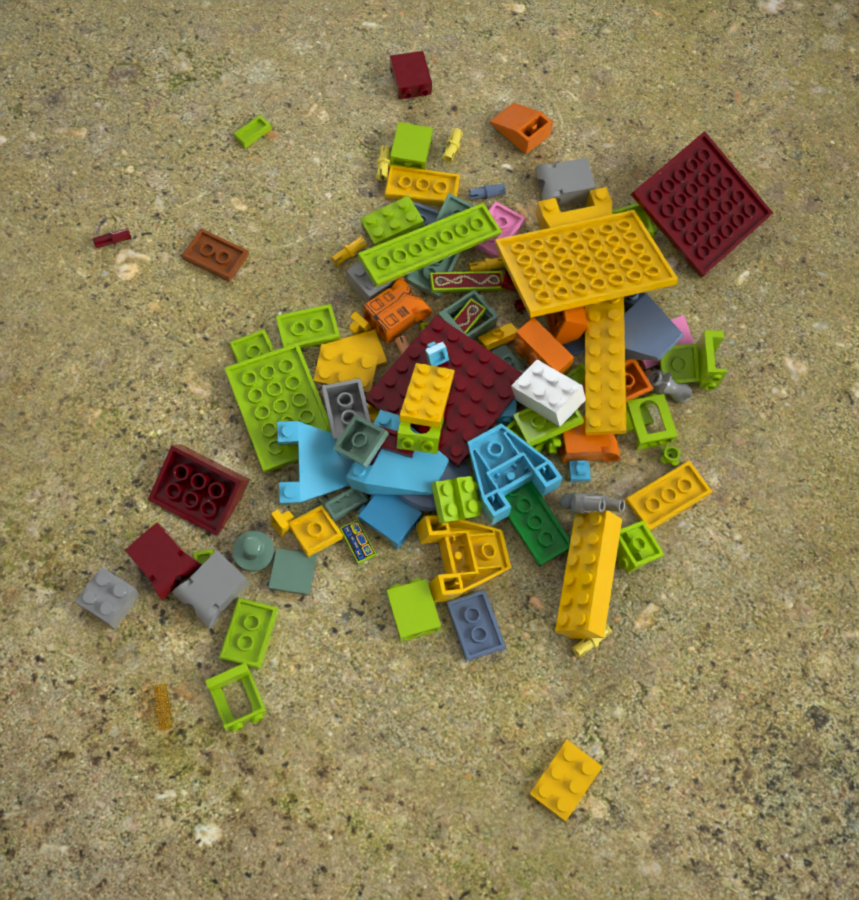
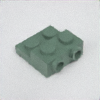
[333,415,389,468]

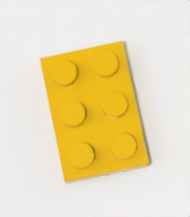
[313,344,378,394]
[529,740,603,822]

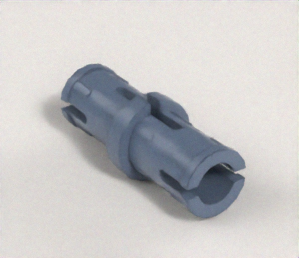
[468,183,506,200]

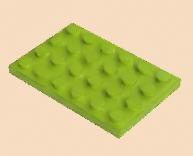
[225,343,331,473]

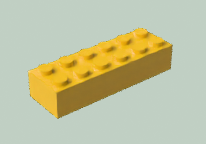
[555,510,622,639]

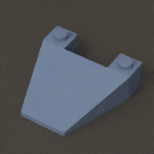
[583,292,683,361]

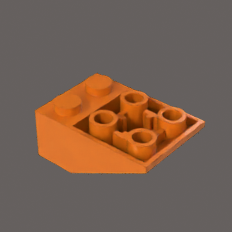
[489,103,553,155]

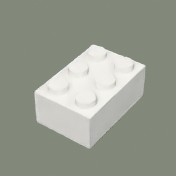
[511,360,586,427]

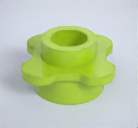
[660,446,681,466]

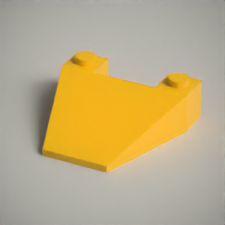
[535,187,612,230]
[416,515,512,603]

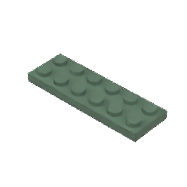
[405,193,474,299]

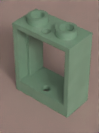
[438,290,498,340]

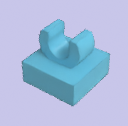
[425,341,449,366]
[568,460,591,482]

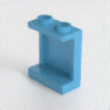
[358,494,422,550]

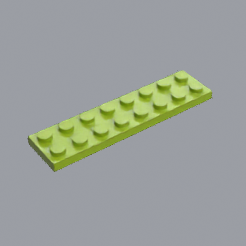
[357,203,502,287]

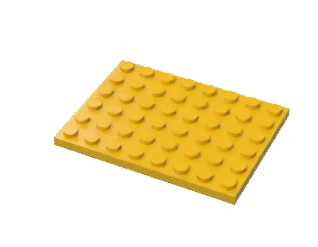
[495,210,678,318]

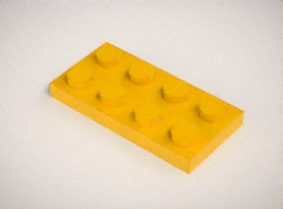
[399,363,455,428]

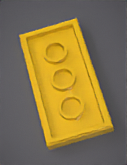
[385,165,460,206]
[624,461,712,531]

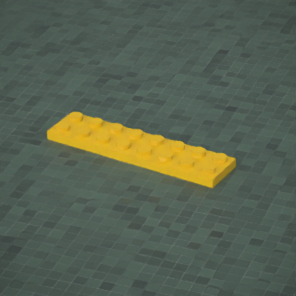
[585,297,627,435]

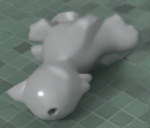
[645,370,692,403]

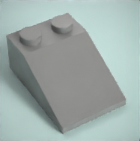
[322,378,371,441]

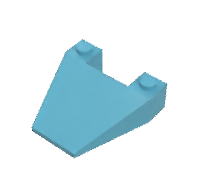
[346,410,449,495]
[277,421,353,505]
[467,424,563,525]

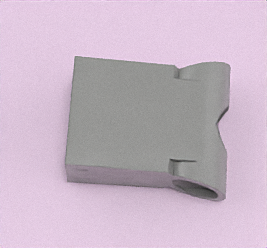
[535,158,596,206]
[172,550,251,629]

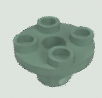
[233,531,274,572]

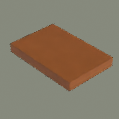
[181,228,249,282]

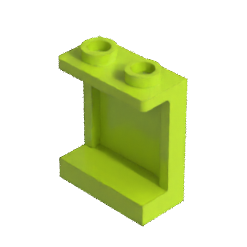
[390,122,433,170]
[697,330,727,391]
[386,578,441,643]

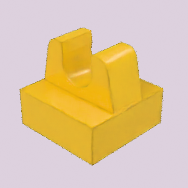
[349,311,372,335]
[270,509,294,537]

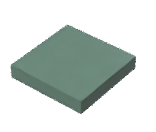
[268,548,317,596]

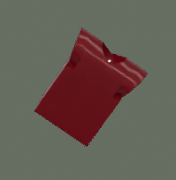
[125,522,202,600]

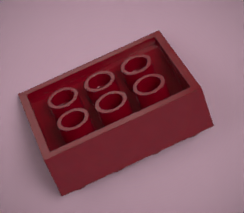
[148,444,250,536]

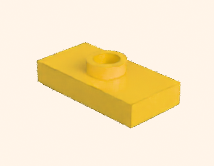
[478,323,518,350]

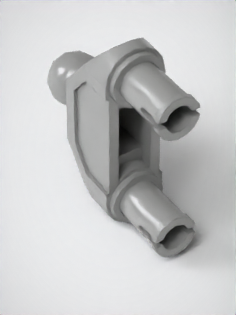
[560,493,625,513]

